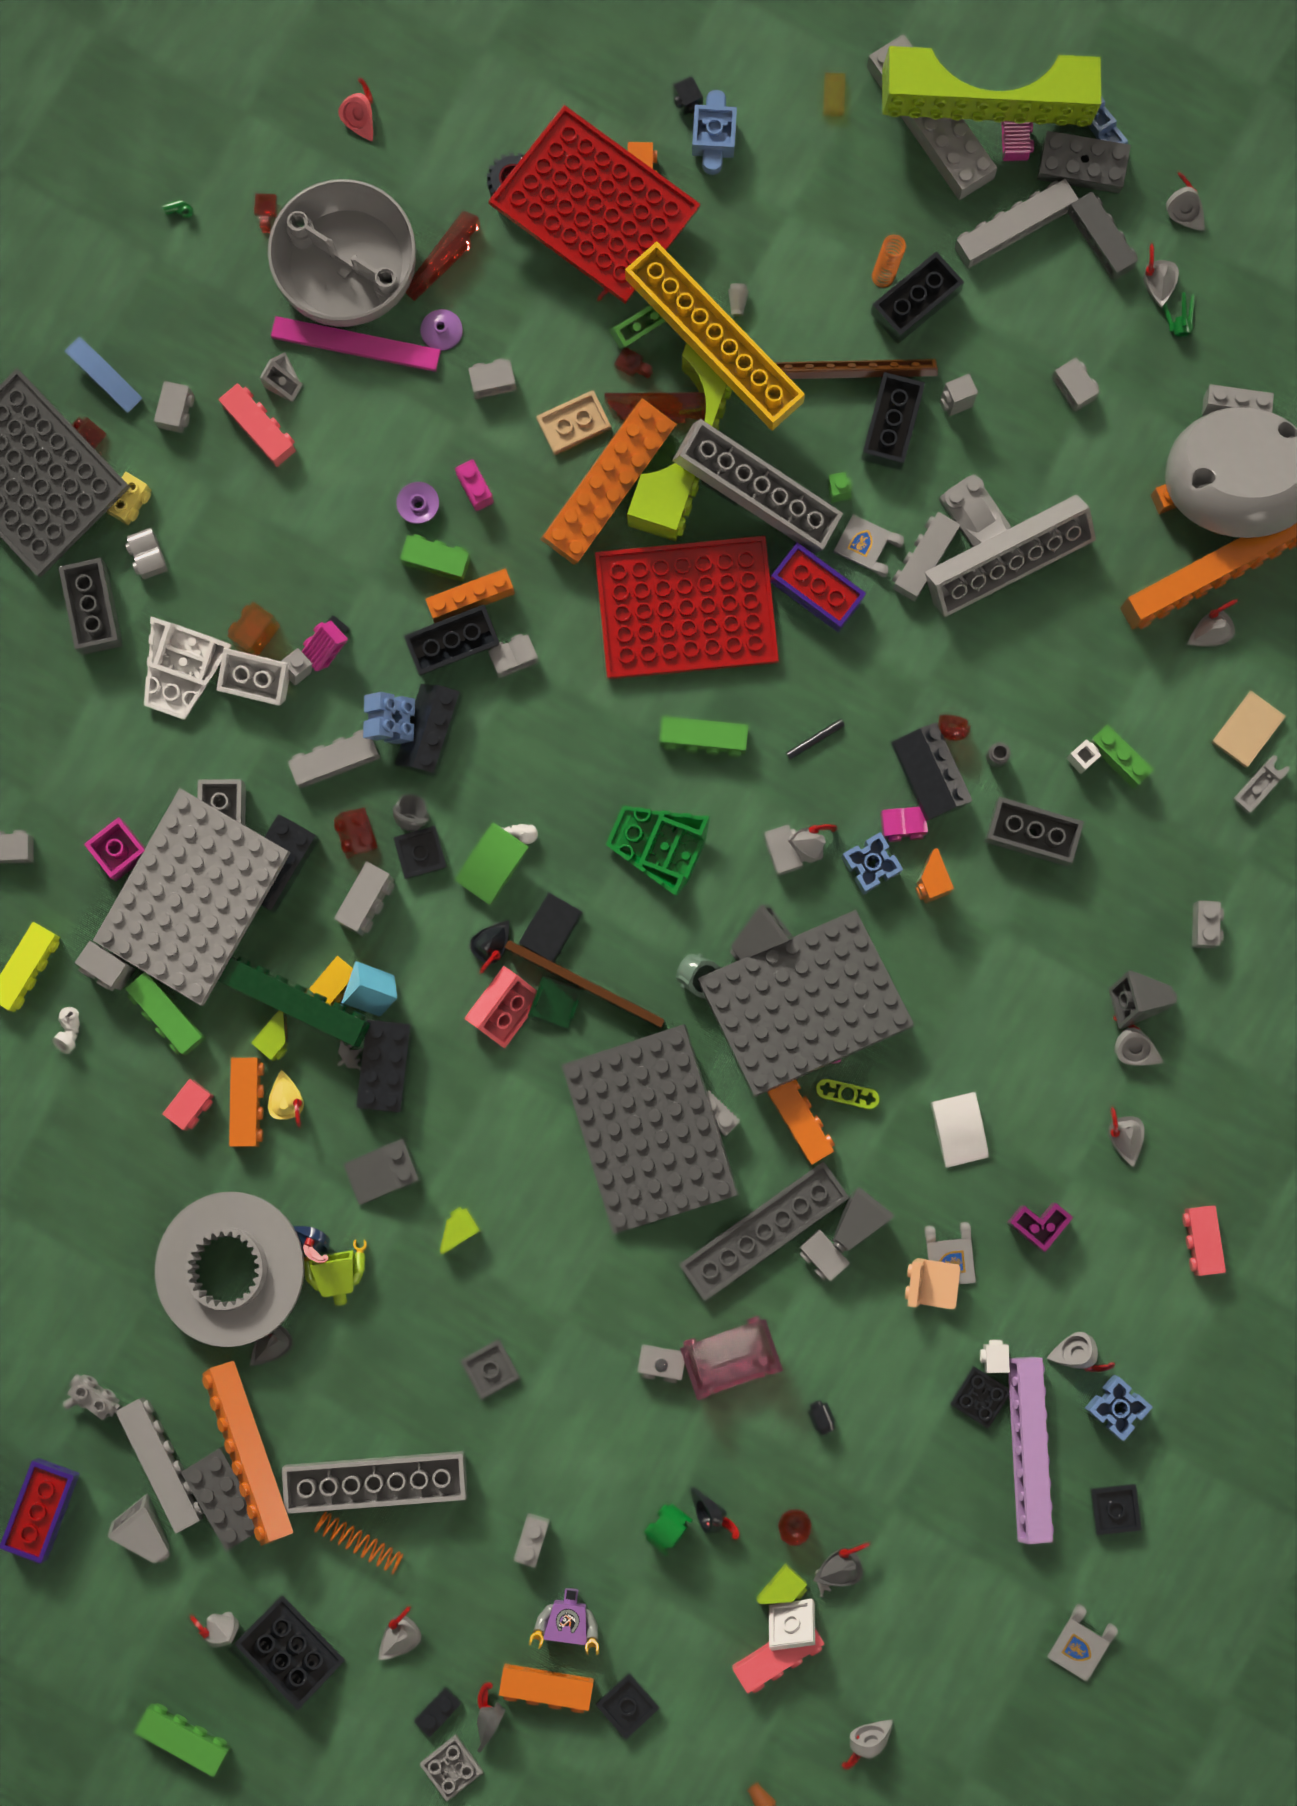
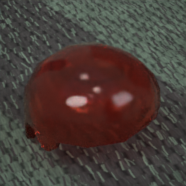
[938,714,971,742]
[778,1509,812,1546]

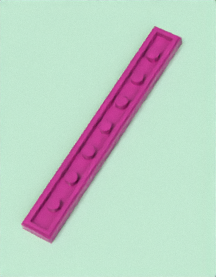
[271,316,441,372]

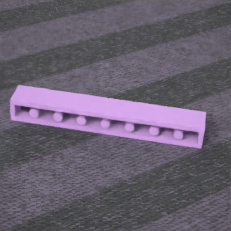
[1008,1357,1054,1544]

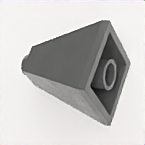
[730,904,793,961]
[1108,971,1177,1029]
[833,1187,895,1253]

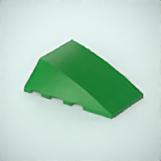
[606,805,710,896]

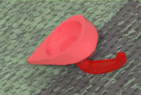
[338,78,373,142]

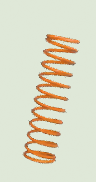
[872,234,906,288]
[314,1511,404,1576]

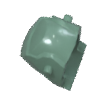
[675,953,721,999]

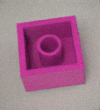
[84,817,145,881]

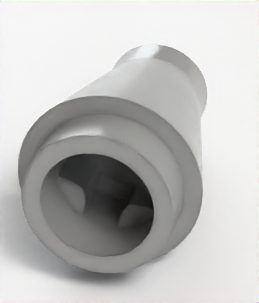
[728,284,749,317]

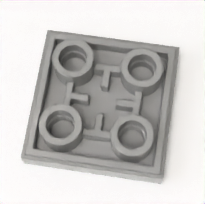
[419,1734,483,1802]

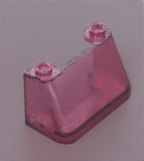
[680,1315,783,1401]

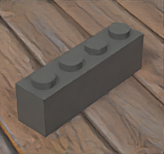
[1067,192,1138,281]

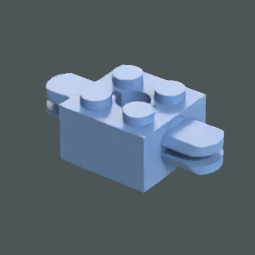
[692,90,737,175]

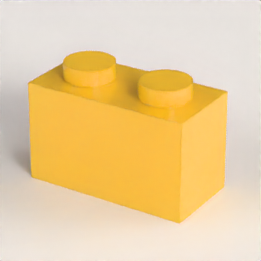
[309,956,353,1004]

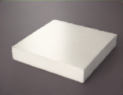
[769,1599,815,1651]

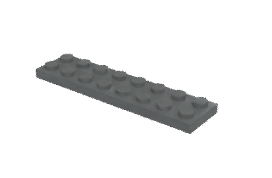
[679,1161,849,1301]

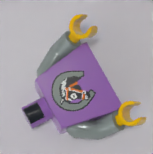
[529,1588,599,1655]

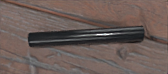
[786,719,845,760]

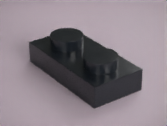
[413,1686,462,1738]

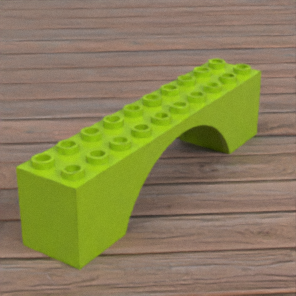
[882,46,1101,127]
[627,343,732,542]

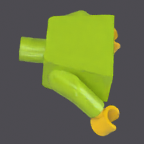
[304,1239,367,1306]

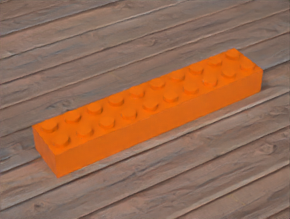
[1120,523,1297,630]

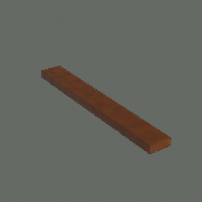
[774,359,938,379]
[505,941,665,1029]

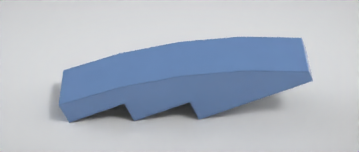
[1088,97,1128,144]
[64,336,142,413]

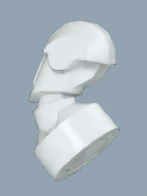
[501,824,538,844]
[52,1007,80,1054]

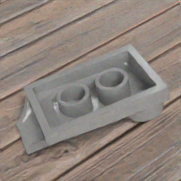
[939,474,1011,547]

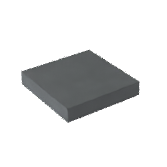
[460,1338,521,1400]

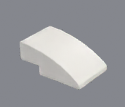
[930,1092,989,1168]

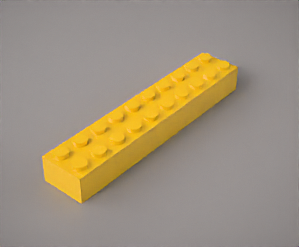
[625,241,805,431]

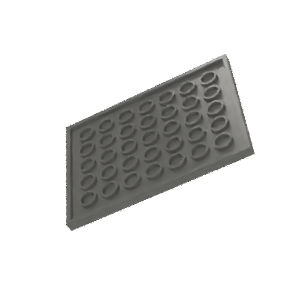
[0,368,130,578]
[697,910,914,1097]
[562,1024,739,1234]

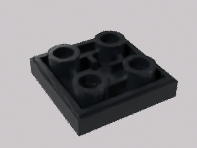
[949,1366,1010,1429]

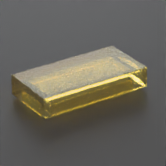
[823,72,846,116]

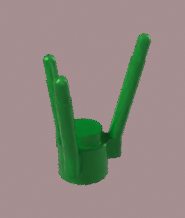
[1163,292,1195,337]

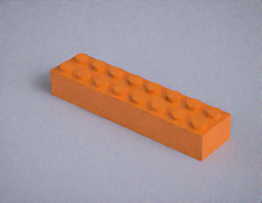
[540,398,677,565]

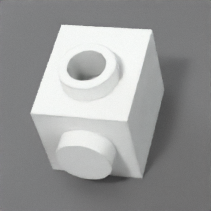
[1066,739,1101,774]
[980,1340,1010,1373]

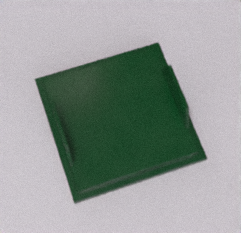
[528,975,583,1031]

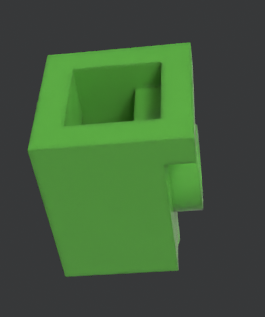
[827,472,852,503]

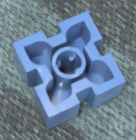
[363,692,415,745]
[841,832,903,895]
[1085,1374,1153,1441]

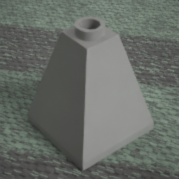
[108,1494,170,1564]

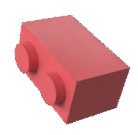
[162,1079,214,1131]

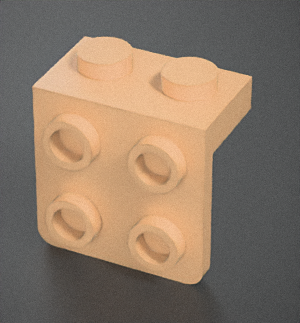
[905,1258,961,1309]

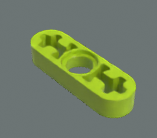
[816,1079,879,1109]

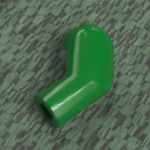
[163,200,194,218]

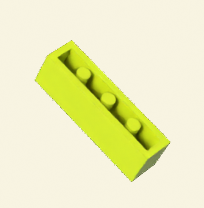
[0,922,60,1012]

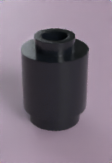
[807,1400,836,1435]

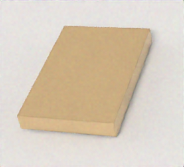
[536,390,612,456]
[1211,691,1286,768]

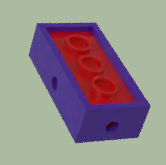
[770,543,866,633]
[0,1458,80,1564]

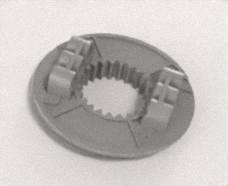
[155,1192,304,1347]

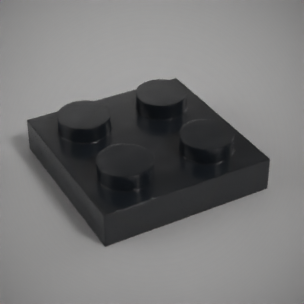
[393,826,447,880]
[1090,1484,1142,1535]
[595,1672,660,1739]

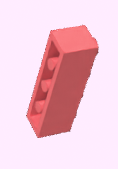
[218,383,296,467]
[732,1628,824,1694]

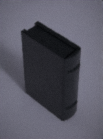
[519,892,584,963]

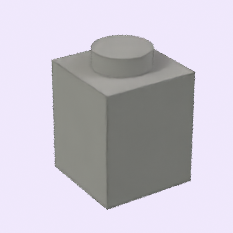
[281,648,312,685]

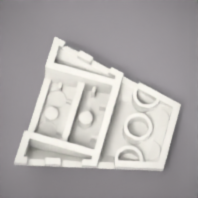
[144,617,232,720]

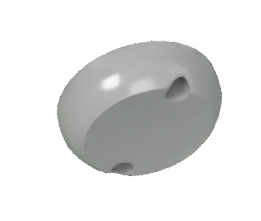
[268,179,417,327]
[1165,407,1297,538]

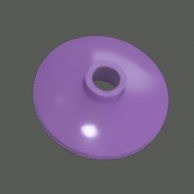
[420,309,463,351]
[396,482,439,524]

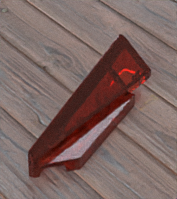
[406,211,480,301]
[604,393,706,423]

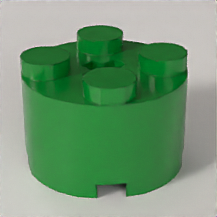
[643,1503,693,1557]

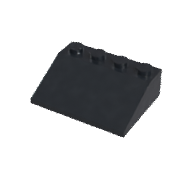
[229,1595,345,1715]

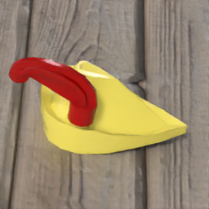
[268,1070,304,1128]

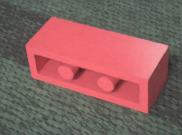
[1182,1205,1226,1276]

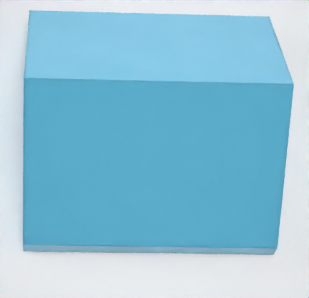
[341,961,397,1016]

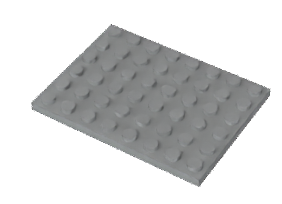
[93,788,291,1006]

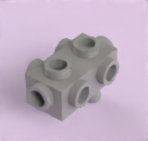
[63,1374,120,1420]

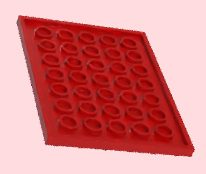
[488,105,701,304]
[595,536,779,679]

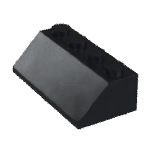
[404,605,500,676]
[395,684,462,778]
[891,722,973,821]

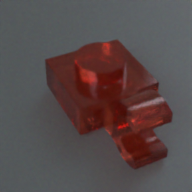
[254,193,278,233]
[614,347,653,379]

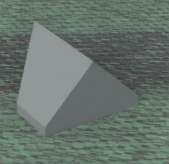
[260,352,303,402]

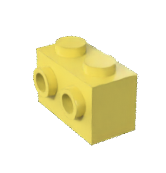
[106,472,152,526]

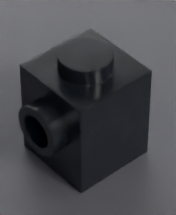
[673,76,703,115]

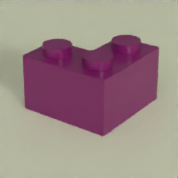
[1007,1203,1073,1252]

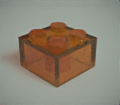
[227,601,280,656]

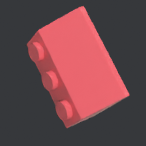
[464,966,537,1049]

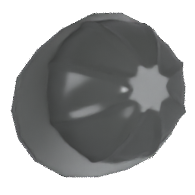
[392,794,429,832]

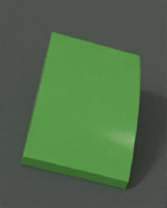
[455,822,529,905]

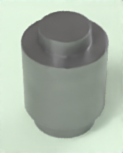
[986,742,1010,767]

